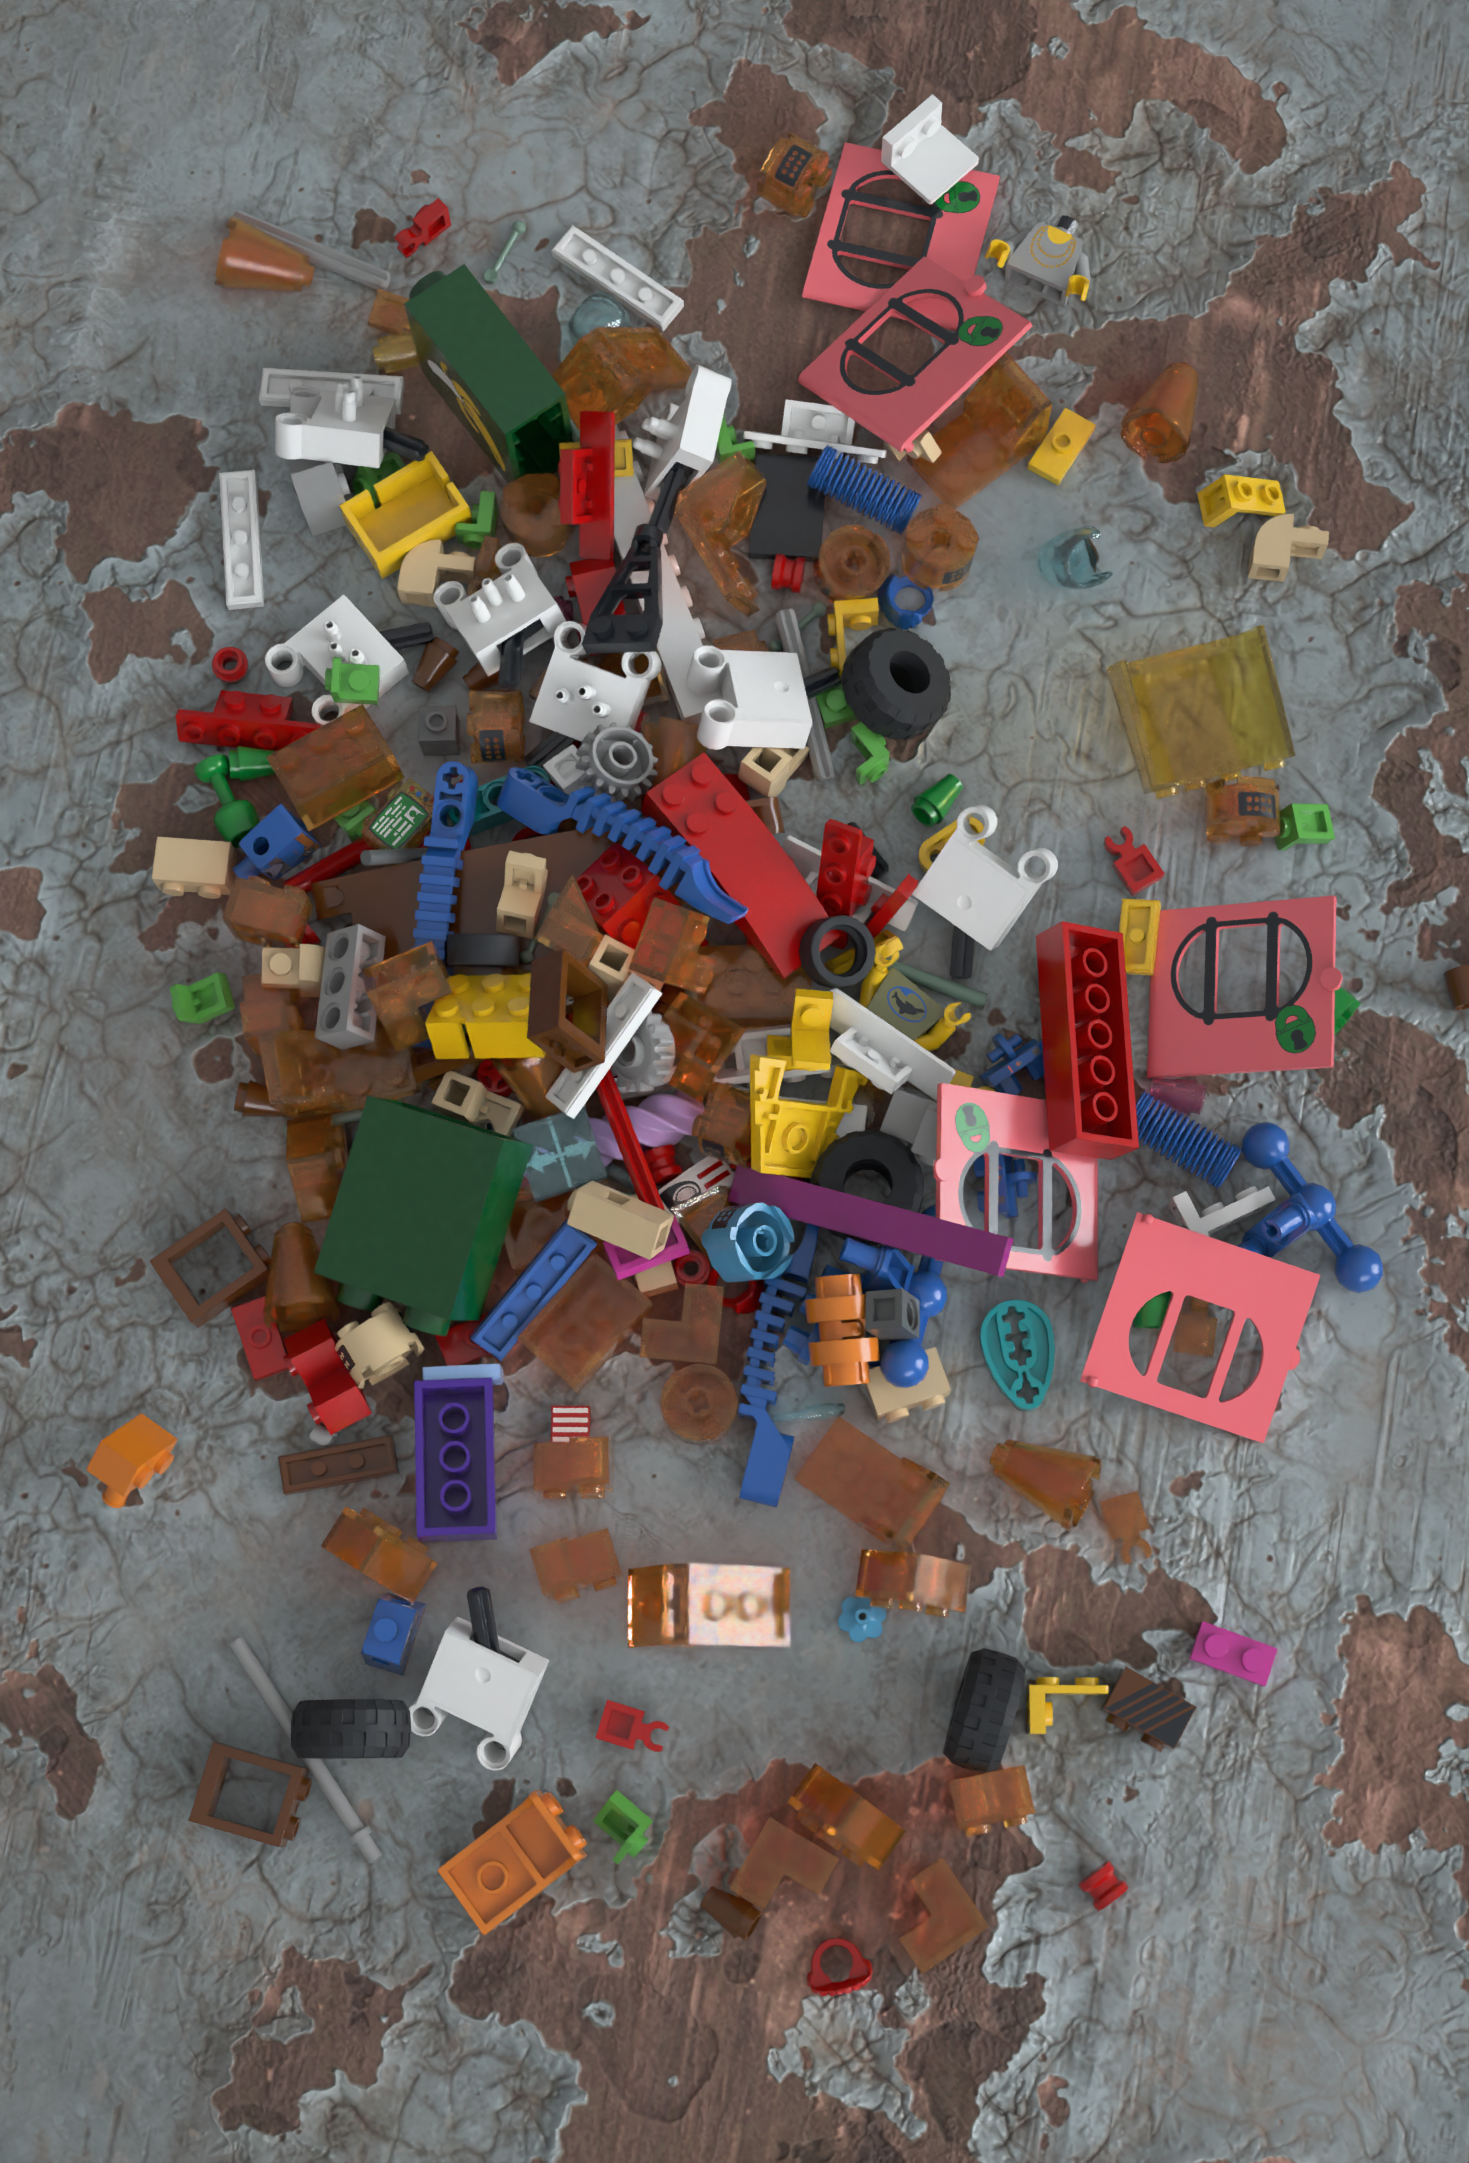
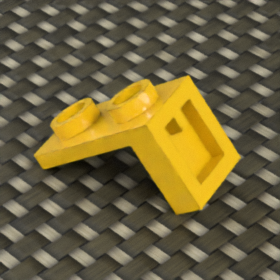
[1197,474,1286,527]
[827,598,879,677]
[790,988,834,1071]
[1026,1677,1109,1734]

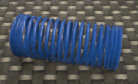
[807,445,922,535]
[1136,1091,1242,1190]

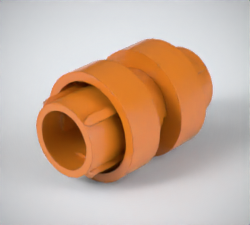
[805,1274,880,1387]

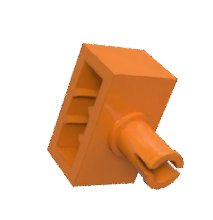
[86,1413,178,1508]

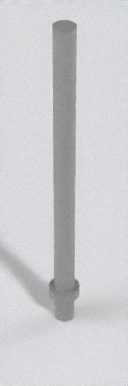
[229,1636,382,1864]

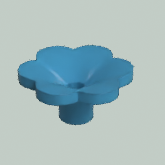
[838,1593,886,1642]

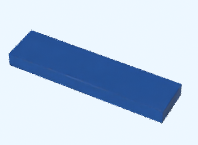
[470,1218,597,1361]

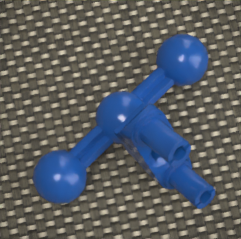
[1238,1122,1383,1293]
[821,1204,947,1388]

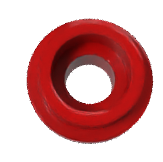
[212,647,249,683]
[672,1249,710,1288]

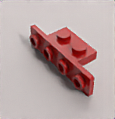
[558,410,615,560]
[175,690,322,756]
[816,819,876,949]

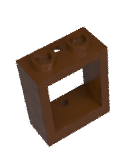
[527,949,608,1073]
[149,1208,274,1328]
[188,1742,312,1847]

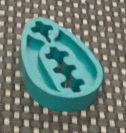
[979,1300,1055,1412]

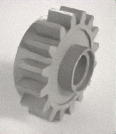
[575,722,658,802]
[611,1010,675,1092]

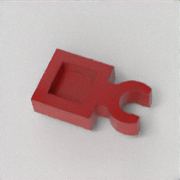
[394,198,451,258]
[1104,826,1165,896]
[595,1700,669,1752]

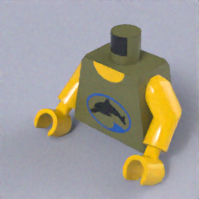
[859,943,971,1052]

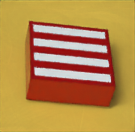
[551,1406,591,1446]

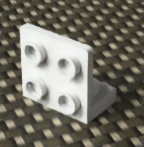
[881,94,979,204]

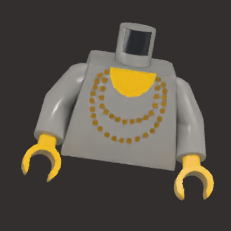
[984,215,1091,307]

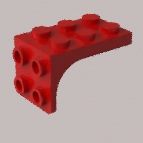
[565,843,708,989]

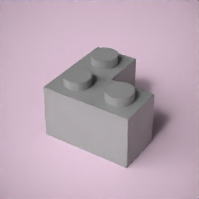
[286,459,352,536]
[880,1084,937,1166]

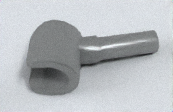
[310,1423,341,1448]

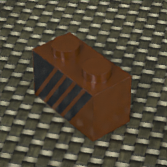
[1100,1667,1196,1753]

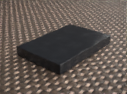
[749,454,826,562]

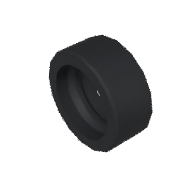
[799,915,876,988]
[447,934,520,967]

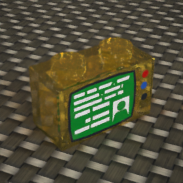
[361,777,434,865]

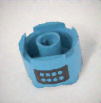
[701,1203,794,1282]

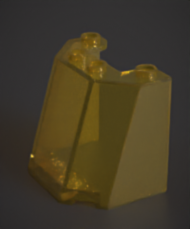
[1106,625,1296,799]

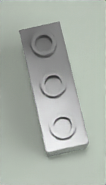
[315,924,386,1050]

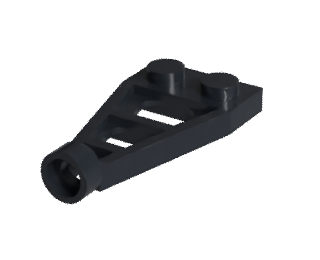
[582,524,663,654]

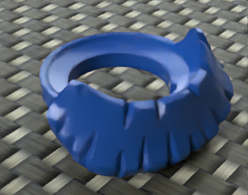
[877,574,934,630]

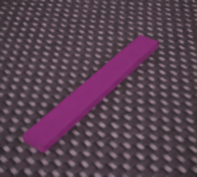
[728,1164,1013,1277]

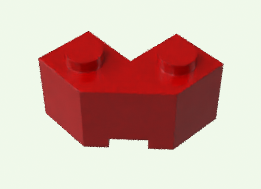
[565,558,626,656]
[283,1318,372,1435]

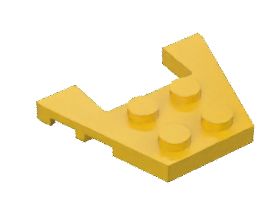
[750,1054,868,1178]

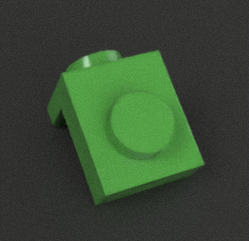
[851,721,890,785]
[170,972,235,1024]
[593,1790,653,1864]

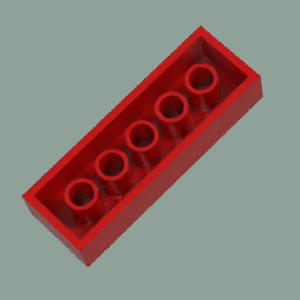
[1036,921,1139,1160]

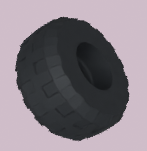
[841,628,951,740]
[811,1130,925,1246]
[943,1648,1026,1774]
[291,1699,411,1759]

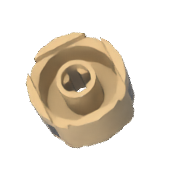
[335,1302,425,1389]

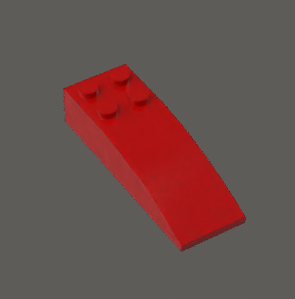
[640,752,841,980]

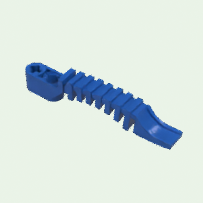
[409,761,478,1048]
[497,767,749,924]
[738,1223,819,1508]

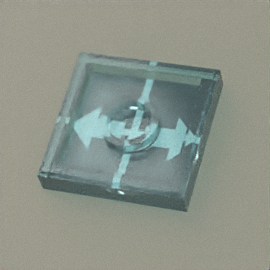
[512,1105,608,1202]

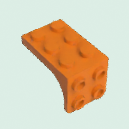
[437,1790,588,1936]

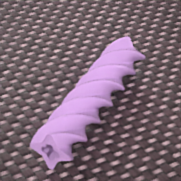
[518,1082,712,1196]

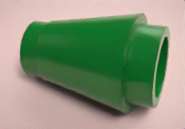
[228,746,282,782]
[911,774,963,827]

